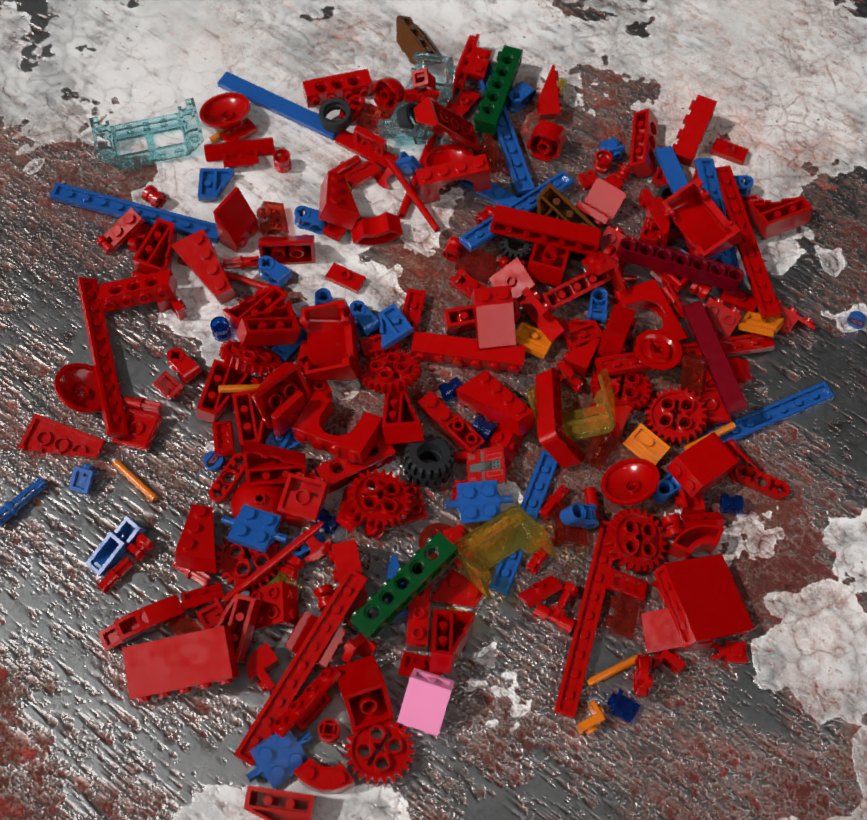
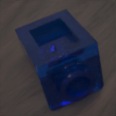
[607,689,640,725]

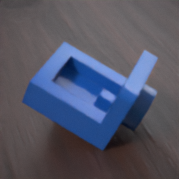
[396,151,423,175]

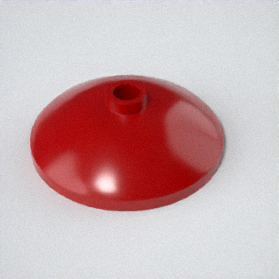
[199,92,250,129]
[423,144,474,182]
[54,363,102,413]
[601,458,660,505]
[231,481,287,527]

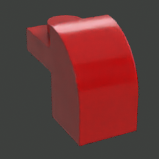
[246,642,280,695]

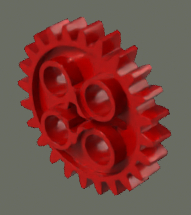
[219,339,281,376]
[359,349,422,394]
[590,370,652,414]
[645,386,708,446]
[347,468,412,530]
[605,507,668,573]
[216,538,282,592]
[344,718,415,787]

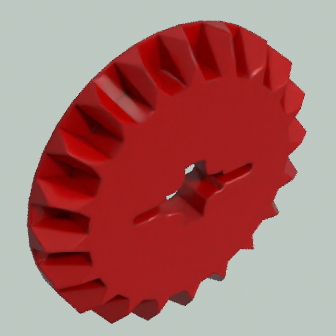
[633,330,682,372]

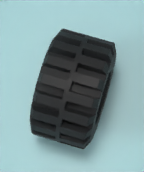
[404,435,454,488]

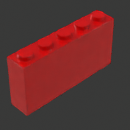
[122,626,239,702]

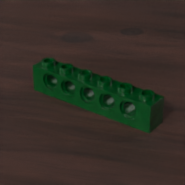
[473,45,523,136]
[350,532,459,643]

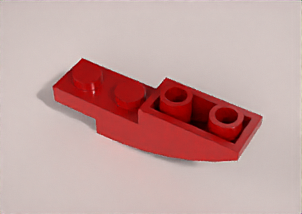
[638,188,670,247]
[416,391,485,454]
[97,595,185,652]

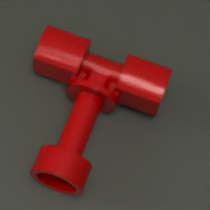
[403,89,440,104]
[533,581,579,635]

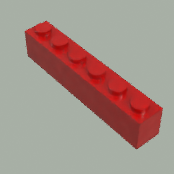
[489,204,601,255]
[411,331,526,375]

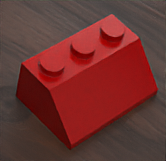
[258,234,316,265]

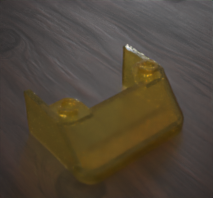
[527,368,616,441]
[454,506,557,600]

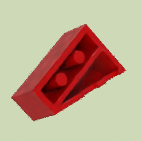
[318,171,360,230]
[746,197,813,240]
[222,285,290,330]
[196,359,251,423]
[232,389,267,453]
[243,440,307,486]
[175,504,217,574]
[216,594,262,662]
[429,609,475,674]
[244,786,317,820]

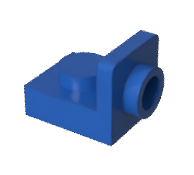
[600,138,625,160]
[68,463,99,494]

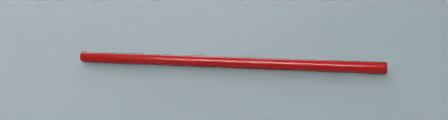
[397,35,475,219]

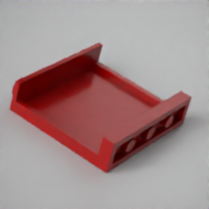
[654,554,755,649]

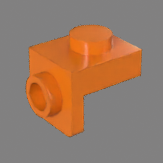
[576,700,605,736]

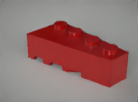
[672,95,717,167]
[171,229,238,305]
[456,370,536,437]
[328,539,373,628]

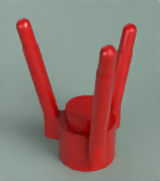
[725,439,763,484]

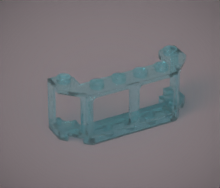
[377,52,456,144]
[89,98,204,169]

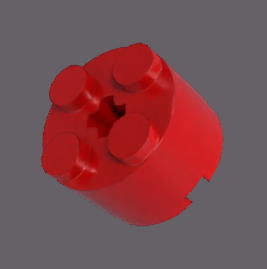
[527,120,566,162]

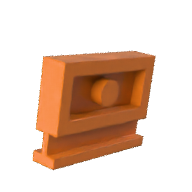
[738,311,784,337]
[515,322,553,359]
[623,423,671,466]

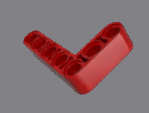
[535,368,584,469]

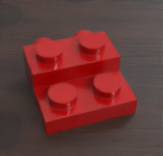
[277,472,330,522]

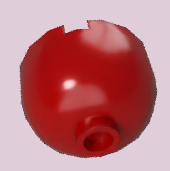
[372,77,404,112]

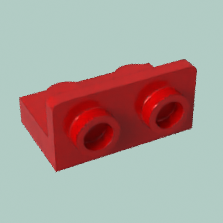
[398,651,443,677]

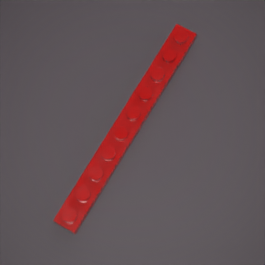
[715,166,781,320]
[77,277,128,438]
[594,333,776,377]
[553,520,615,719]
[234,568,367,766]

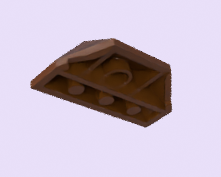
[396,15,443,65]
[537,182,597,228]

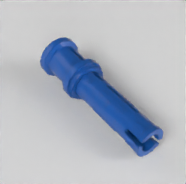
[0,477,48,528]

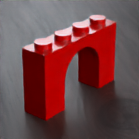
[415,154,492,204]
[613,279,688,345]
[291,393,383,465]

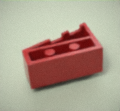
[132,218,177,274]
[236,301,301,347]
[597,304,637,357]
[382,389,424,444]

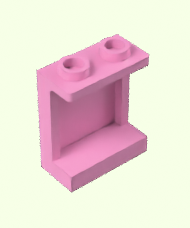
[397,668,455,736]

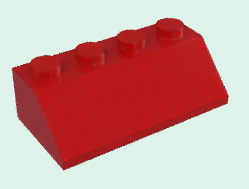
[413,97,480,151]

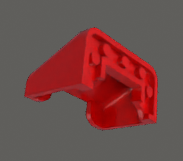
[662,177,742,259]
[299,299,360,381]

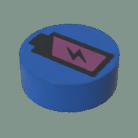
[847,311,867,329]
[203,451,224,472]

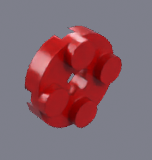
[633,654,653,698]

